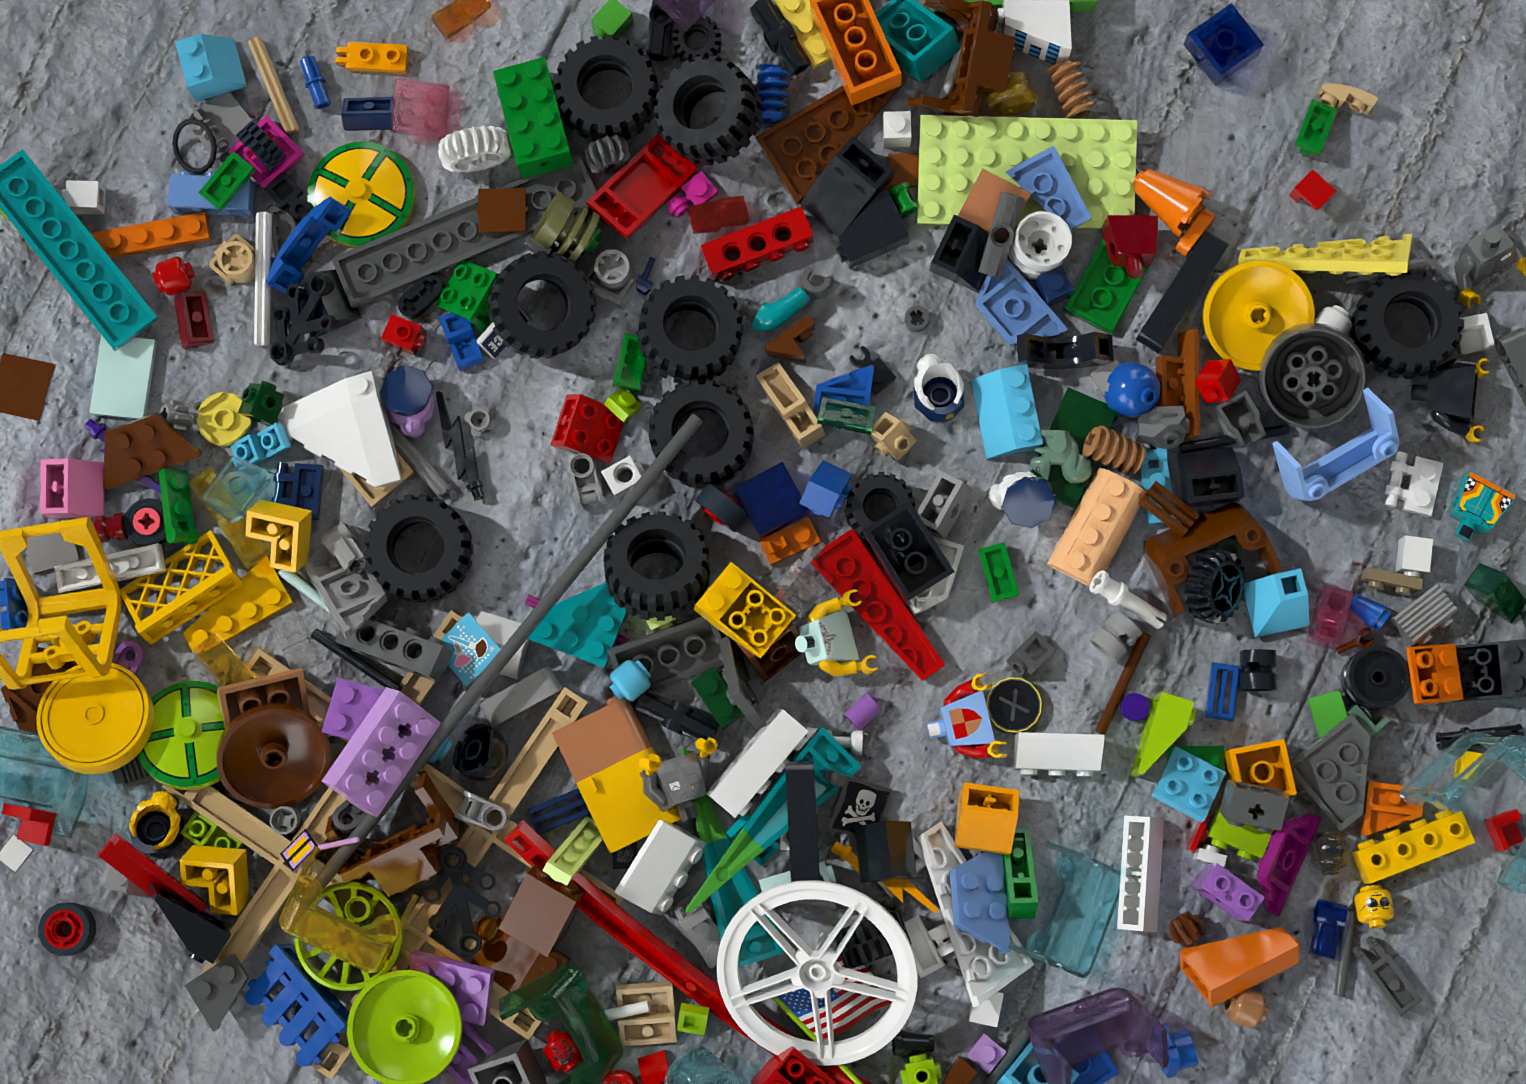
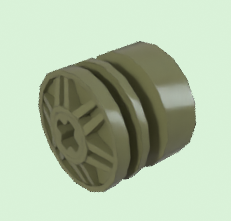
[531,191,600,261]

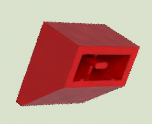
[751,1046,836,1084]

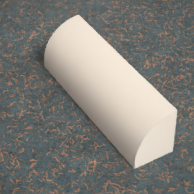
[1117,816,1164,932]

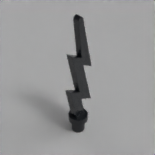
[436,391,485,501]

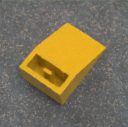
[693,562,796,659]

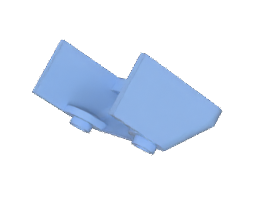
[1272,388,1399,501]

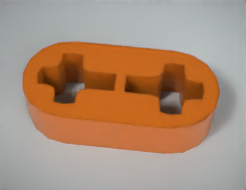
[1175,208,1216,257]

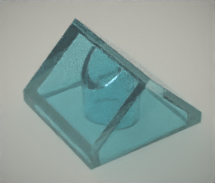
[200,455,275,524]

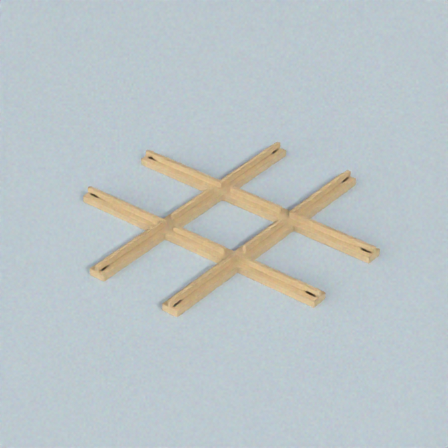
[162,611,624,1080]

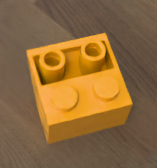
[954,782,1020,855]

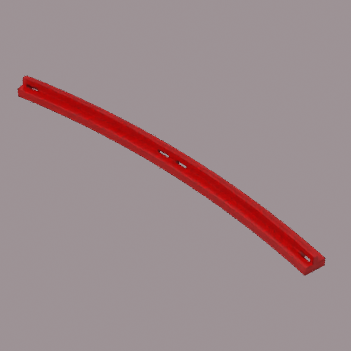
[504,820,872,1084]

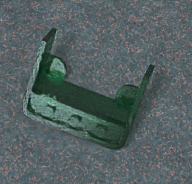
[499,964,624,1084]

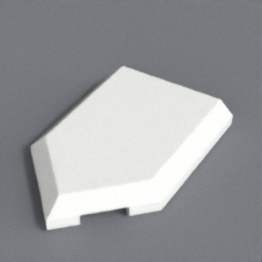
[906,536,964,616]

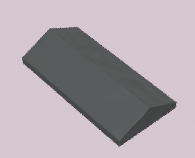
[607,615,723,691]

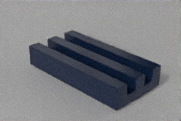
[527,788,590,835]

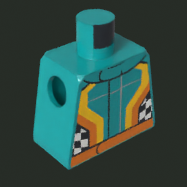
[1449,470,1517,542]

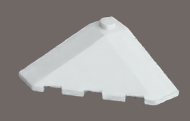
[278,371,402,489]

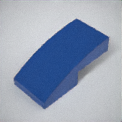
[439,313,485,371]

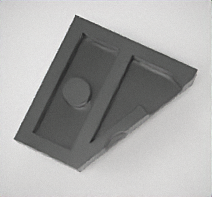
[184,953,250,1032]

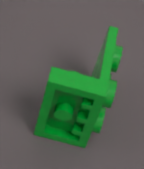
[435,261,499,332]

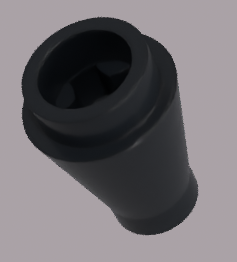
[892,1030,935,1058]

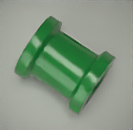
[889,182,920,218]

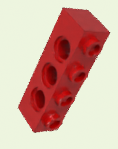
[700,206,813,282]

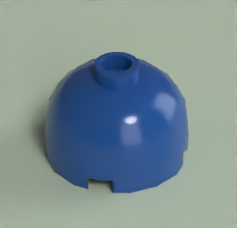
[1105,362,1161,418]

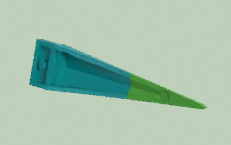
[685,727,861,913]
[681,748,785,968]

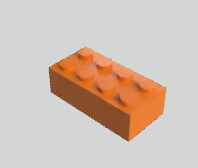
[810,0,902,106]

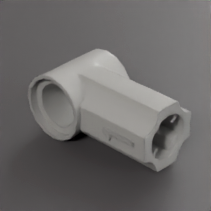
[320,521,368,575]

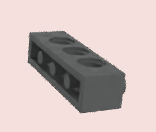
[335,615,453,683]

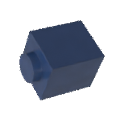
[1034,266,1074,307]

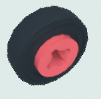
[124,498,167,547]

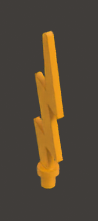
[831,841,938,913]

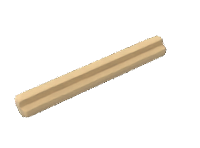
[248,37,299,135]

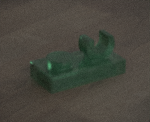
[817,397,876,435]

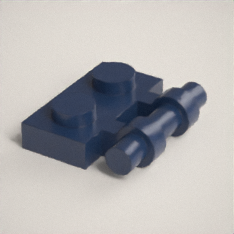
[271,463,324,520]

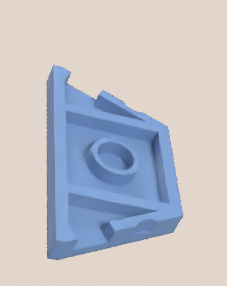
[974,259,1068,347]
[949,852,1011,955]

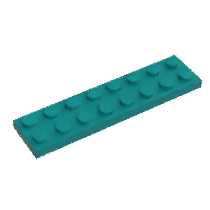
[0,149,159,351]

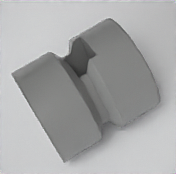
[1089,610,1142,663]

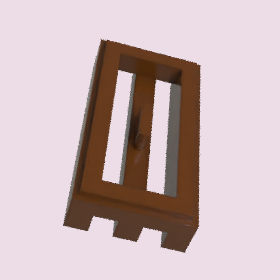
[1138,481,1200,537]

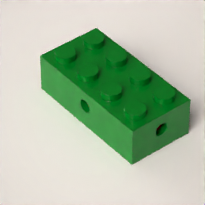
[493,57,574,179]

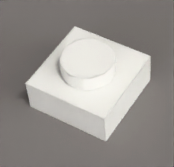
[1192,844,1227,867]

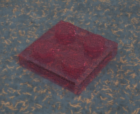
[391,77,450,140]

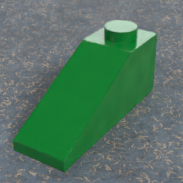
[1002,828,1039,919]

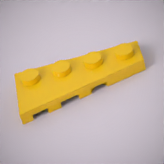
[183,555,294,658]

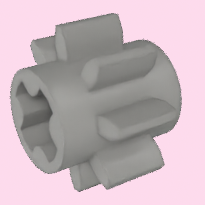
[159,400,193,432]

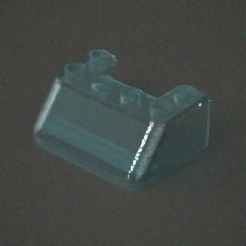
[0,726,89,839]

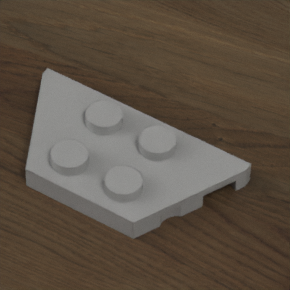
[304,560,387,639]

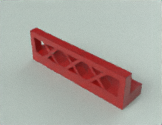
[97,833,208,913]

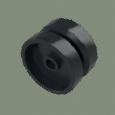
[1340,646,1410,710]

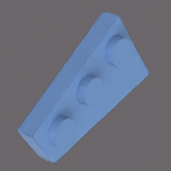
[1006,146,1092,230]

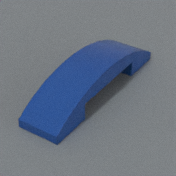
[266,196,352,294]

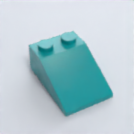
[875,0,961,83]

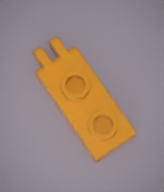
[335,42,409,74]

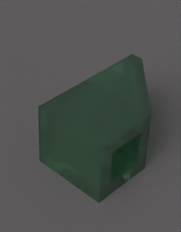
[1464,563,1526,624]

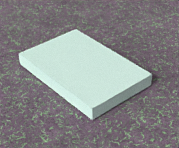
[89,335,157,420]

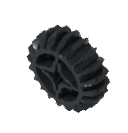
[1184,548,1246,624]

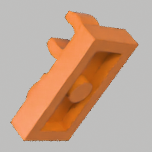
[759,517,820,566]

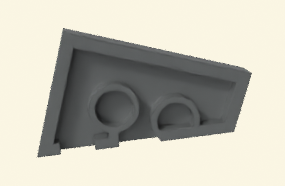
[719,636,766,730]

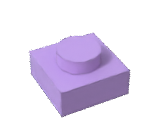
[966,1033,1006,1074]

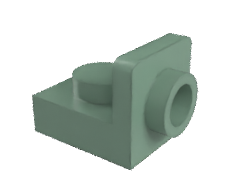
[1346,705,1391,739]

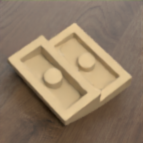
[616,981,677,1046]

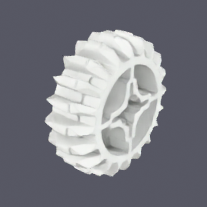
[438,125,512,173]

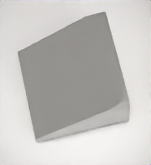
[1089,357,1120,397]

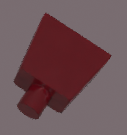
[1101,215,1158,279]

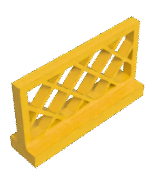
[120,530,244,645]

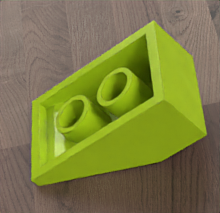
[1130,692,1197,777]

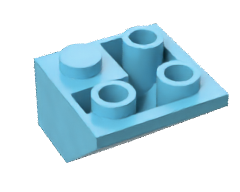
[1243,568,1310,638]

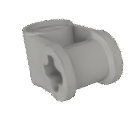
[569,453,605,509]
[454,790,511,832]

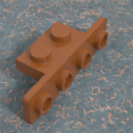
[1156,329,1201,441]

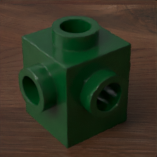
[238,381,285,425]

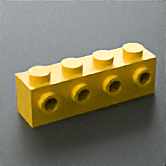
[1351,808,1475,884]

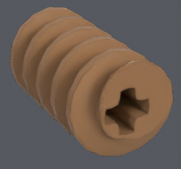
[1047,60,1097,119]
[1082,426,1146,474]

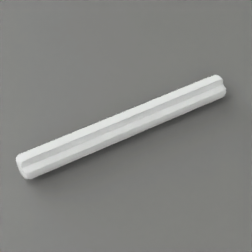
[254,212,272,346]

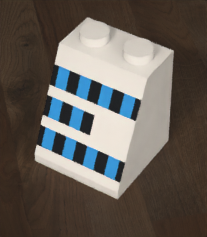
[995,0,1072,65]

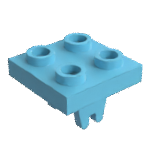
[1151,746,1226,823]

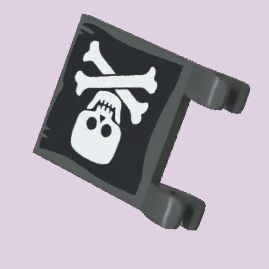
[817,769,892,837]

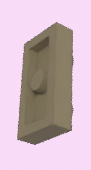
[1360,567,1423,596]

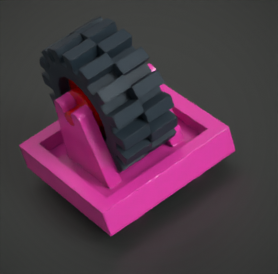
[227,115,305,191]

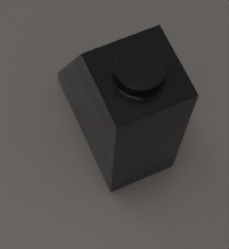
[836,188,909,269]

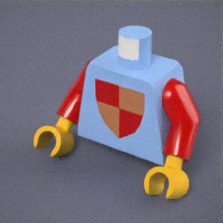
[926,672,1007,759]

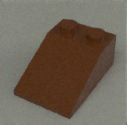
[471,915,572,1009]

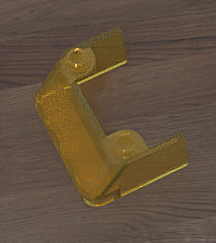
[279,846,419,973]

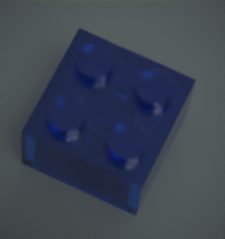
[1183,3,1264,86]
[734,461,809,539]

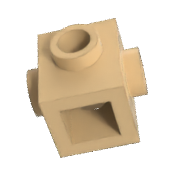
[867,412,917,461]

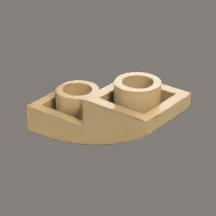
[1315,83,1378,115]

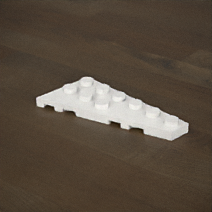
[917,822,1034,1008]

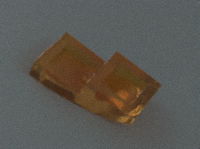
[431,0,491,40]

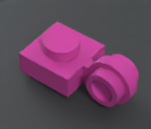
[667,171,718,218]

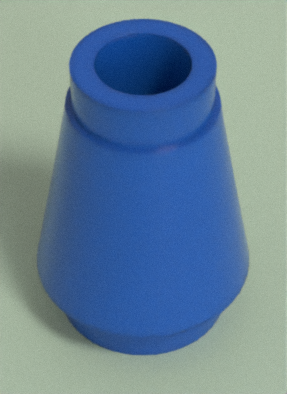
[1348,594,1392,631]

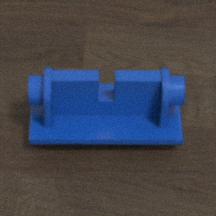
[0,578,28,630]

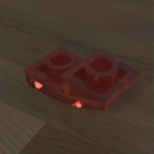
[687,196,750,234]

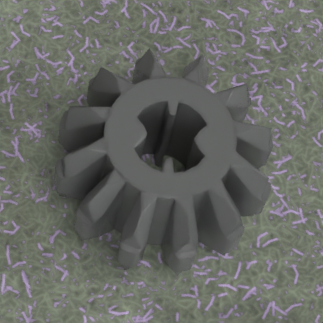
[585,135,631,175]

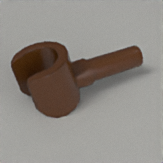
[1335,627,1375,654]

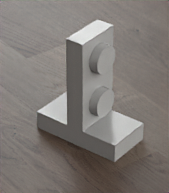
[672,890,721,969]

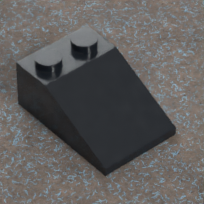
[862,501,955,603]
[148,882,231,964]

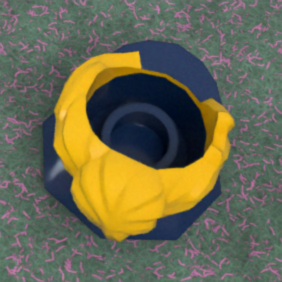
[129,791,184,857]

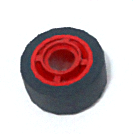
[695,483,748,532]
[38,903,96,956]

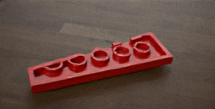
[807,529,945,681]

